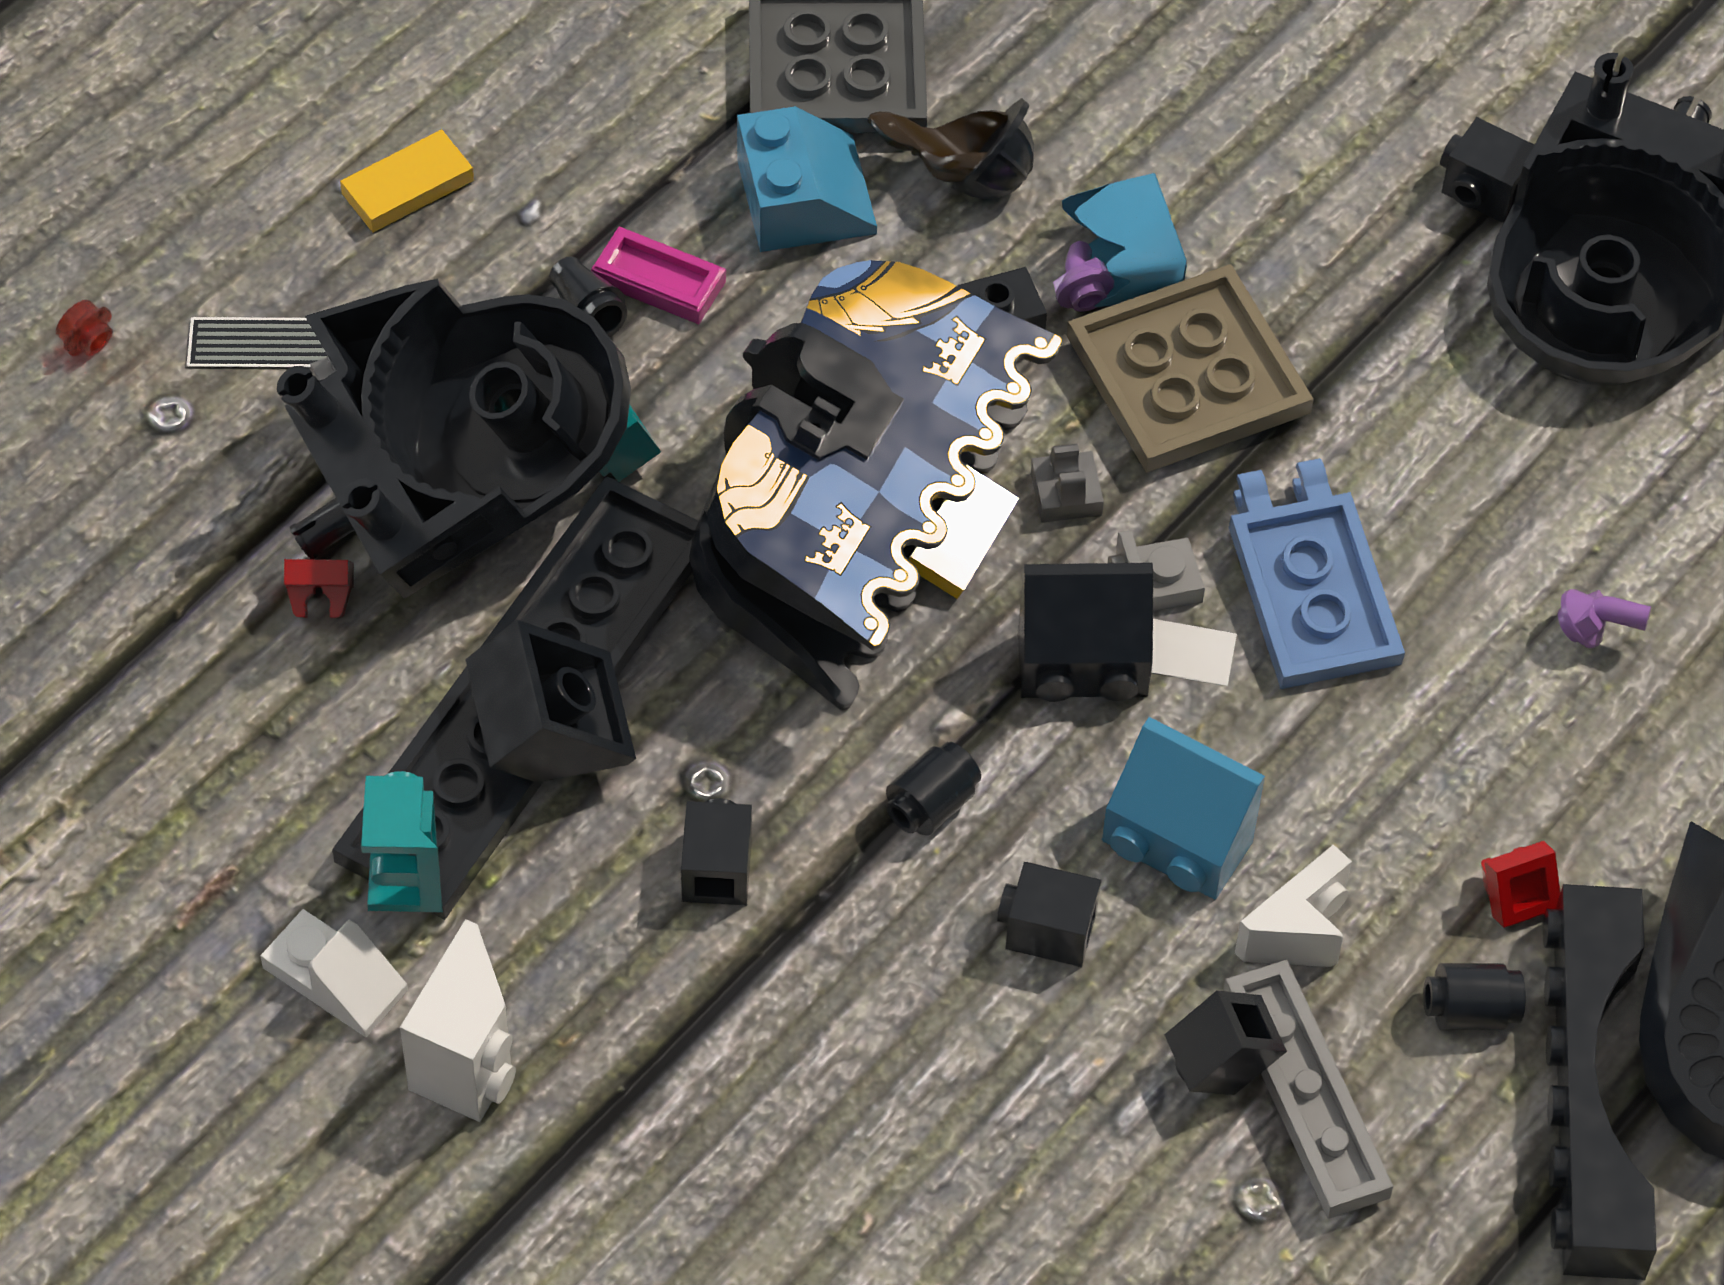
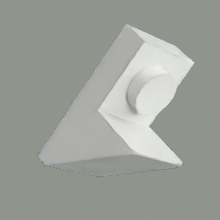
[1235,845,1352,967]
[260,909,408,1037]

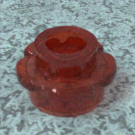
[56,300,113,356]

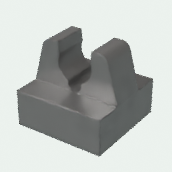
[1030,444,1104,523]

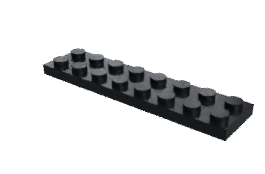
[332,476,698,920]

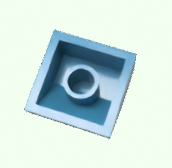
[737,106,877,252]
[1102,717,1265,900]

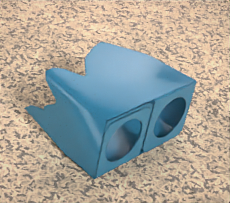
[1062,173,1187,307]

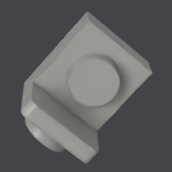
[1107,530,1205,611]

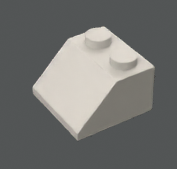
[400,919,516,1122]

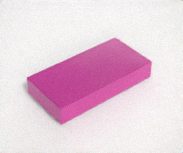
[591,226,726,325]

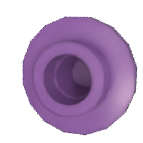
[1053,241,1114,312]
[1558,589,1651,648]

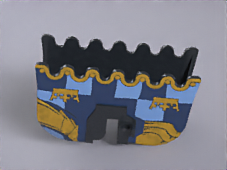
[689,260,1062,711]

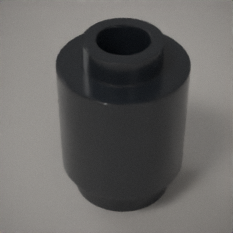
[886,742,982,836]
[1423,963,1526,1030]

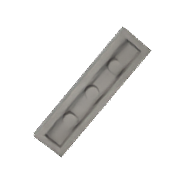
[1223,959,1394,1219]

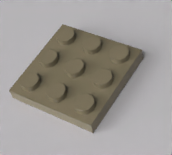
[1067,264,1314,473]

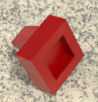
[284,559,354,618]
[1481,841,1560,928]

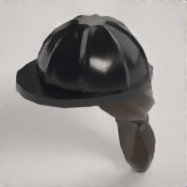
[868,98,1034,199]

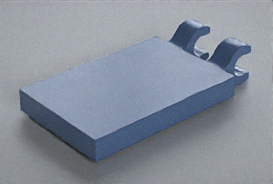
[1228,458,1405,689]

